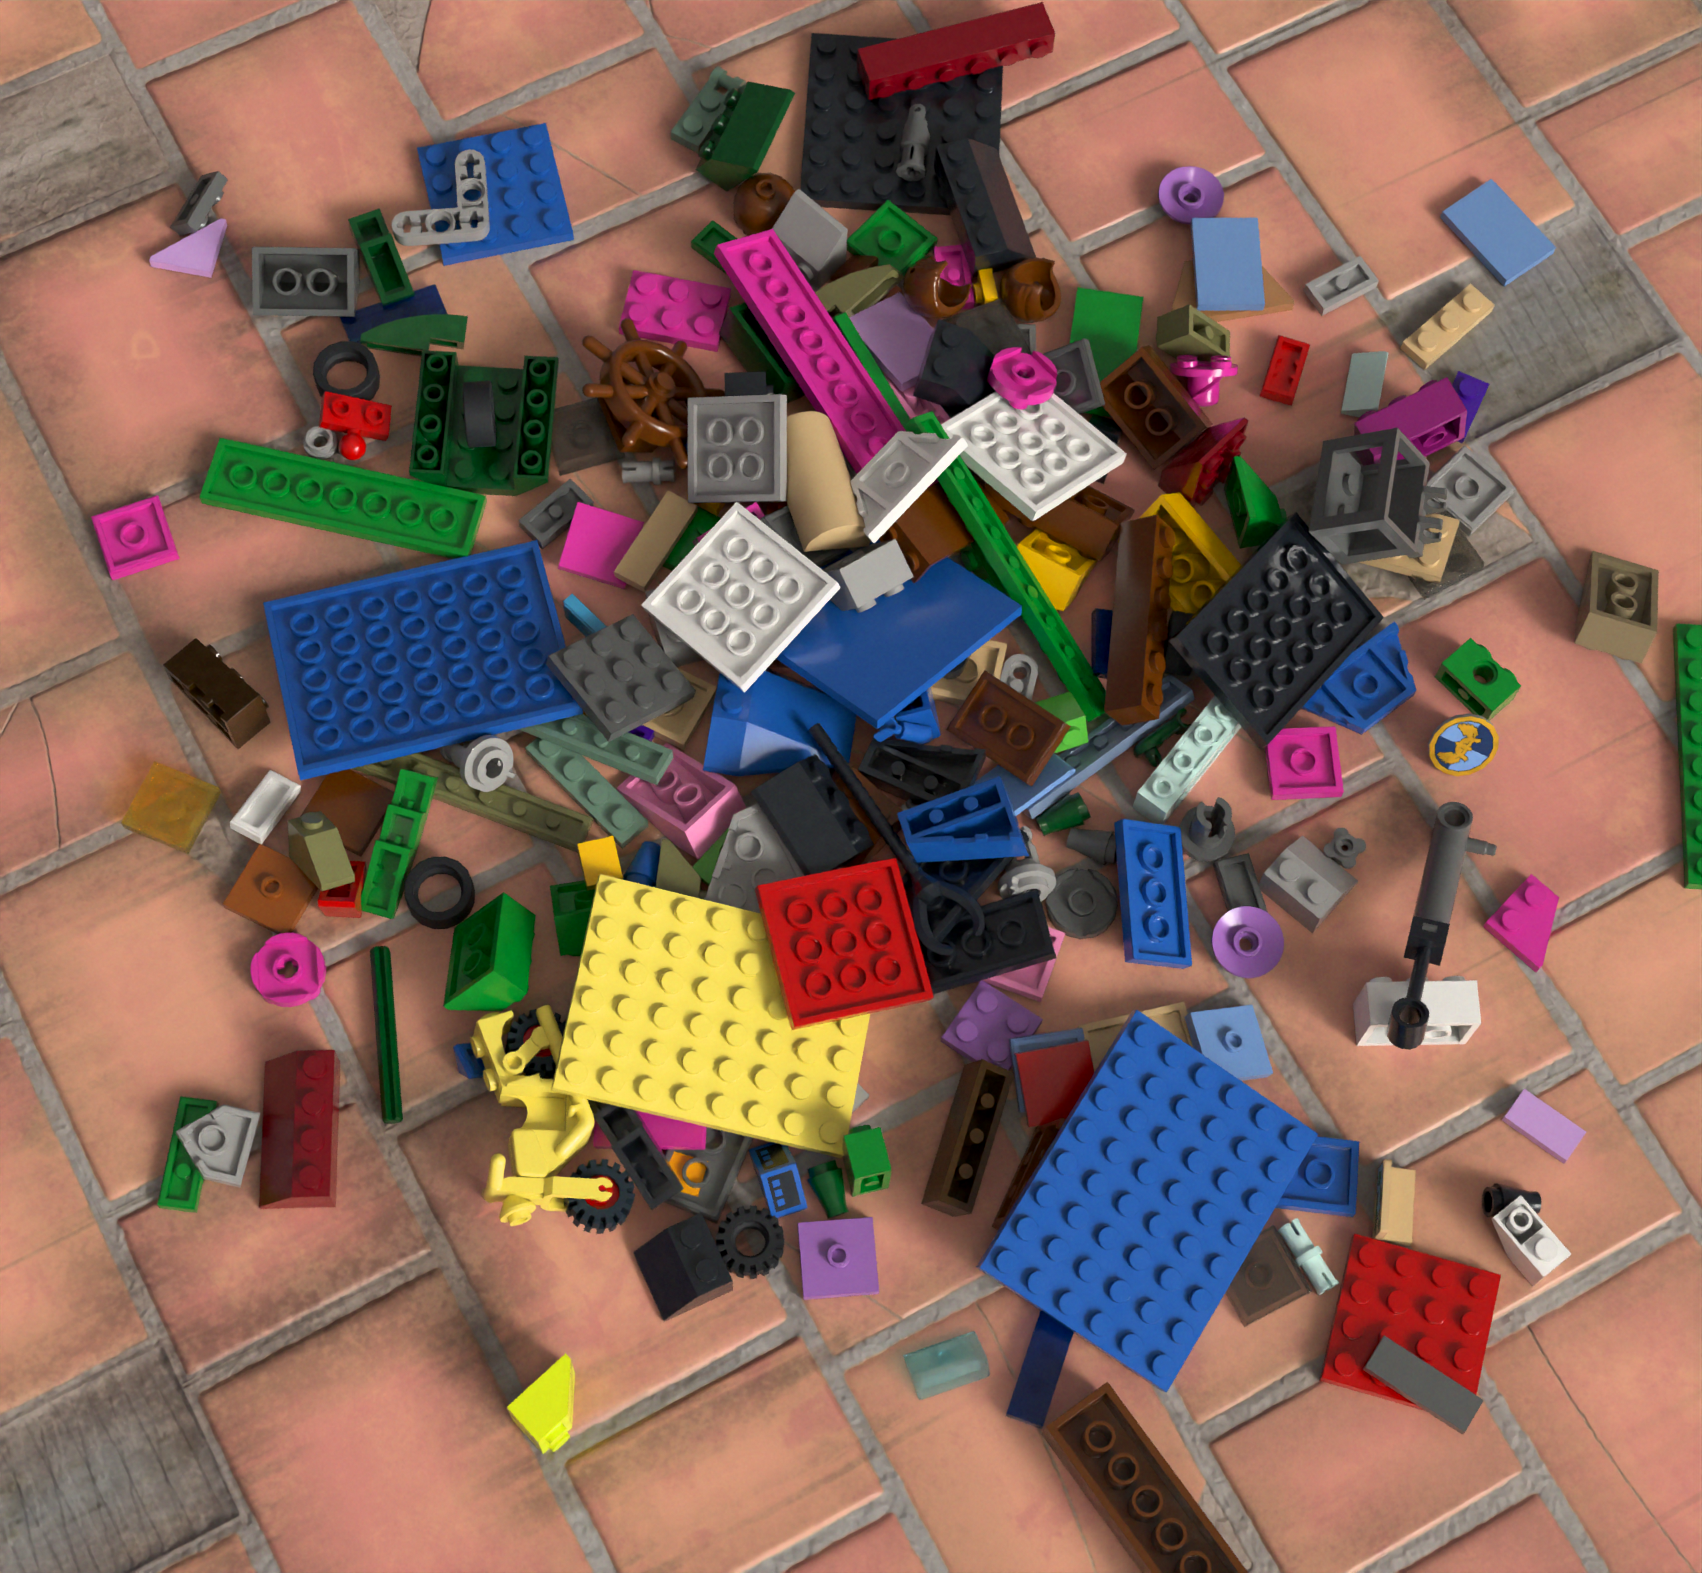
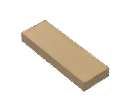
[614,490,698,593]

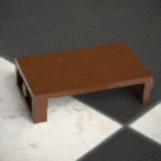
[879,466,1010,583]

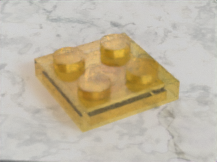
[121,761,221,854]

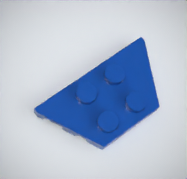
[1302,622,1416,735]

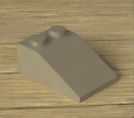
[1575,551,1659,663]

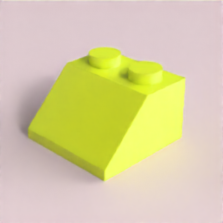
[507,1353,575,1454]

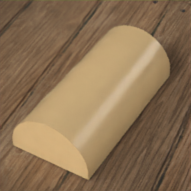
[787,411,871,552]

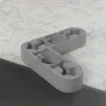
[391,150,490,246]

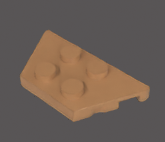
[1171,260,1294,322]

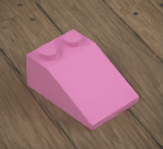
[616,742,746,859]

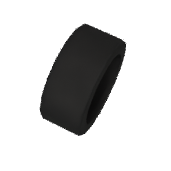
[313,341,380,401]
[463,381,496,448]
[404,856,475,929]

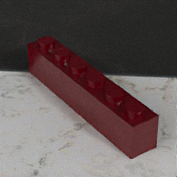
[857,2,1055,100]

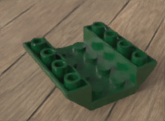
[409,350,559,496]

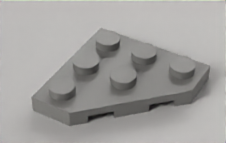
[704,803,804,913]

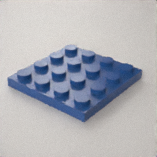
[417,123,574,266]

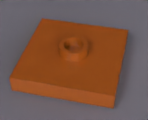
[223,844,318,934]

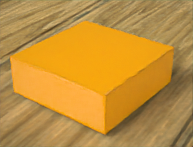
[669,1151,709,1197]

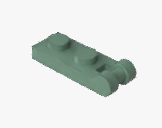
[670,66,746,153]

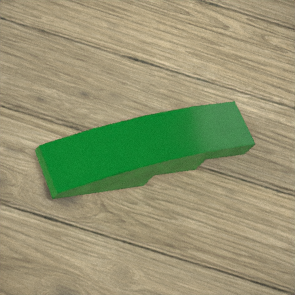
[361,768,438,919]

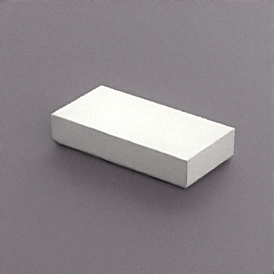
[230,770,301,844]

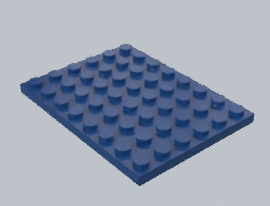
[263,540,583,780]
[976,1010,1318,1392]

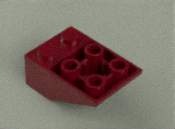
[1158,417,1248,507]

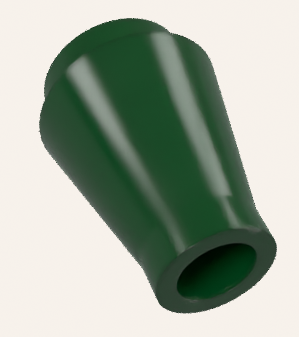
[1035,792,1091,836]
[807,1160,849,1219]

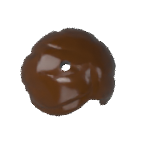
[903,256,971,318]
[1000,257,1061,323]

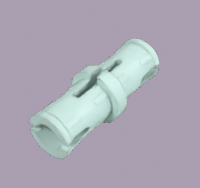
[1278,1218,1339,1296]

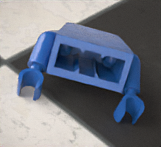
[873,688,941,745]

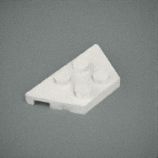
[850,431,968,543]

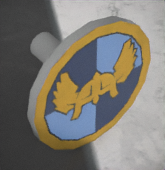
[1428,713,1499,776]

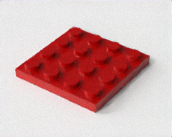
[755,858,934,1030]
[1319,1234,1501,1411]

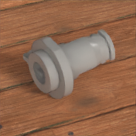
[440,735,516,792]
[998,826,1056,901]

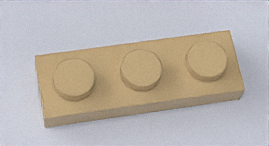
[1400,284,1495,370]

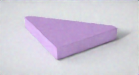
[149,218,227,278]

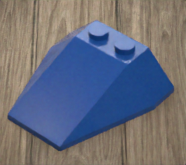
[703,668,856,777]

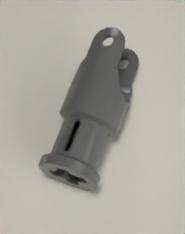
[896,104,930,181]

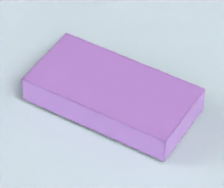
[1502,1089,1586,1164]

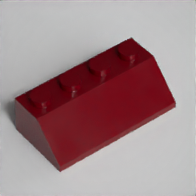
[259,1050,340,1209]

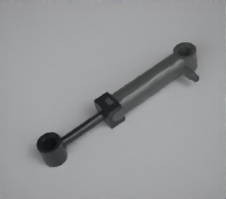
[1387,802,1497,1049]

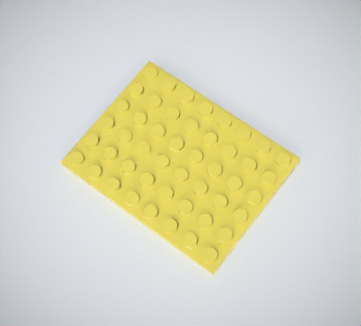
[551,874,870,1158]

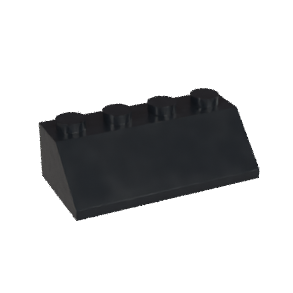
[934,138,1036,278]

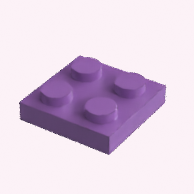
[941,980,1043,1071]

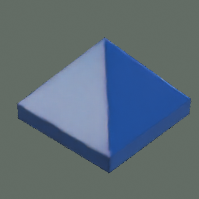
[453,1043,486,1079]

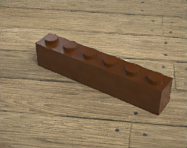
[1104,515,1176,726]

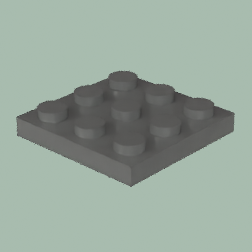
[546,614,696,742]

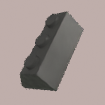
[252,247,360,317]

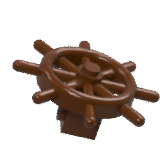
[582,318,725,469]

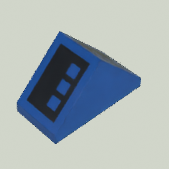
[748,1142,808,1219]

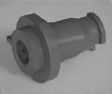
[1179,797,1235,862]

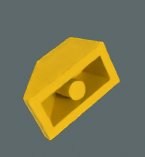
[577,836,623,891]

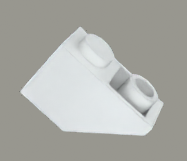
[1491,1195,1571,1286]

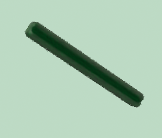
[370,946,403,1124]

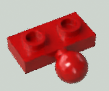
[319,391,392,461]

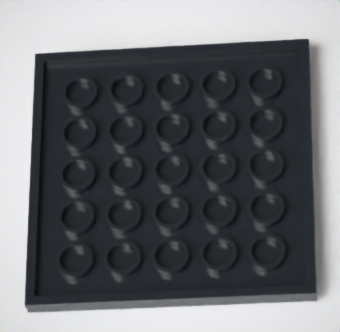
[800,33,1003,215]

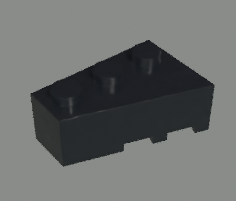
[858,738,986,806]

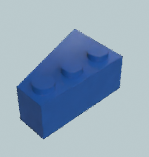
[897,776,1029,863]

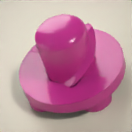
[1170,355,1238,407]

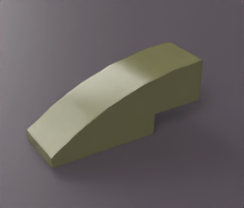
[815,264,904,319]

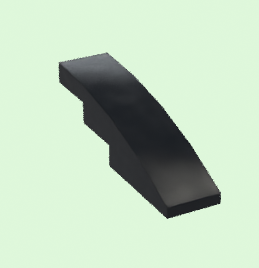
[587,1099,684,1210]

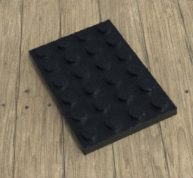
[1169,512,1384,748]

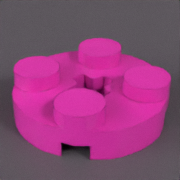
[987,347,1058,409]
[250,933,326,1007]

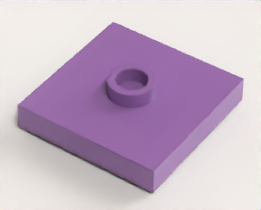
[797,1217,879,1300]

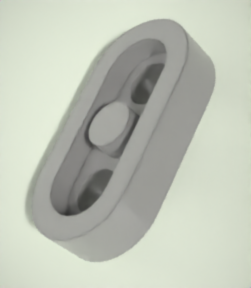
[1000,654,1038,700]

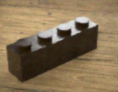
[921,1059,1014,1217]

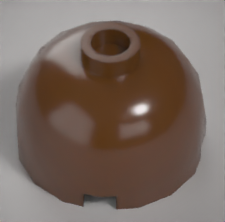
[733,173,795,236]

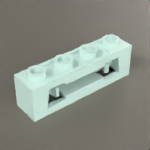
[1132,696,1241,825]

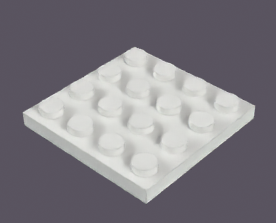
[941,376,1127,521]
[641,502,841,693]

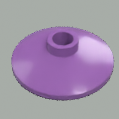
[1158,166,1224,225]
[1211,906,1284,978]

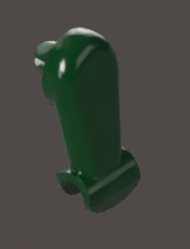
[1133,708,1192,767]

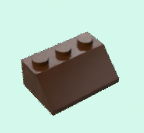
[1100,345,1213,470]

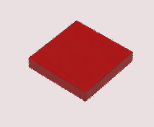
[1014,1039,1094,1128]

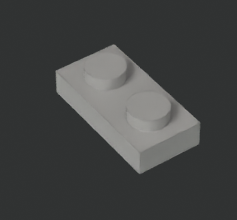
[1304,256,1379,316]

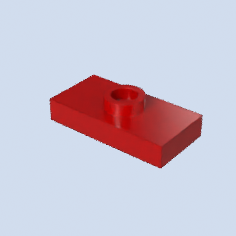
[1259,335,1311,406]

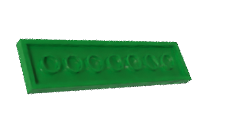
[199,438,487,559]
[1673,623,1702,890]

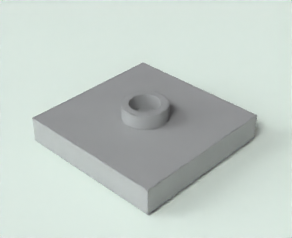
[1427,445,1516,537]

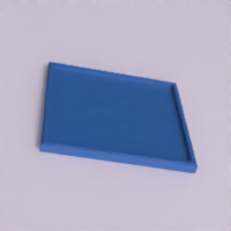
[776,539,1022,729]

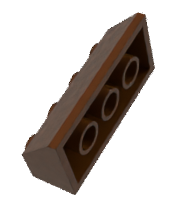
[985,482,1135,561]

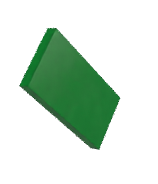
[1069,287,1143,417]

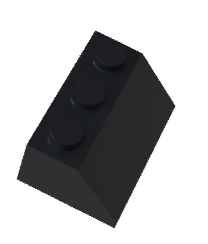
[751,754,875,876]

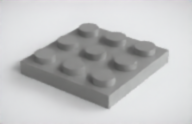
[688,394,787,503]

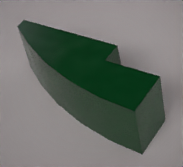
[348,208,415,306]
[360,314,468,356]

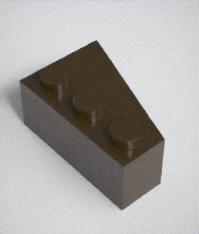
[163,638,271,749]

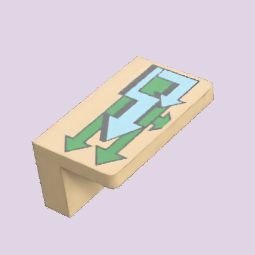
[1372,1159,1416,1246]

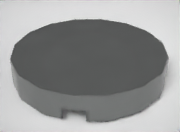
[1045,868,1118,939]

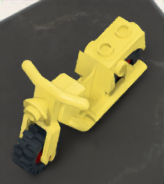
[470,1005,635,1234]

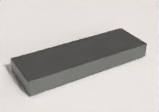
[1363,1336,1484,1434]

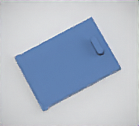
[974,753,1076,816]

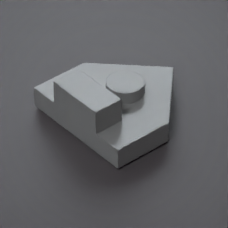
[176,1104,260,1188]

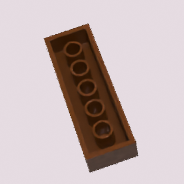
[1042,1382,1248,1573]

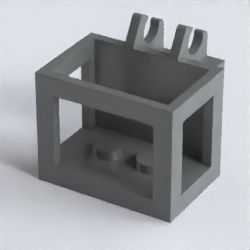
[1309,428,1447,565]

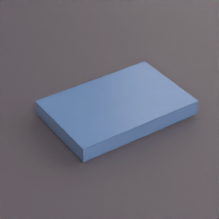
[1440,179,1556,287]
[1190,218,1265,311]

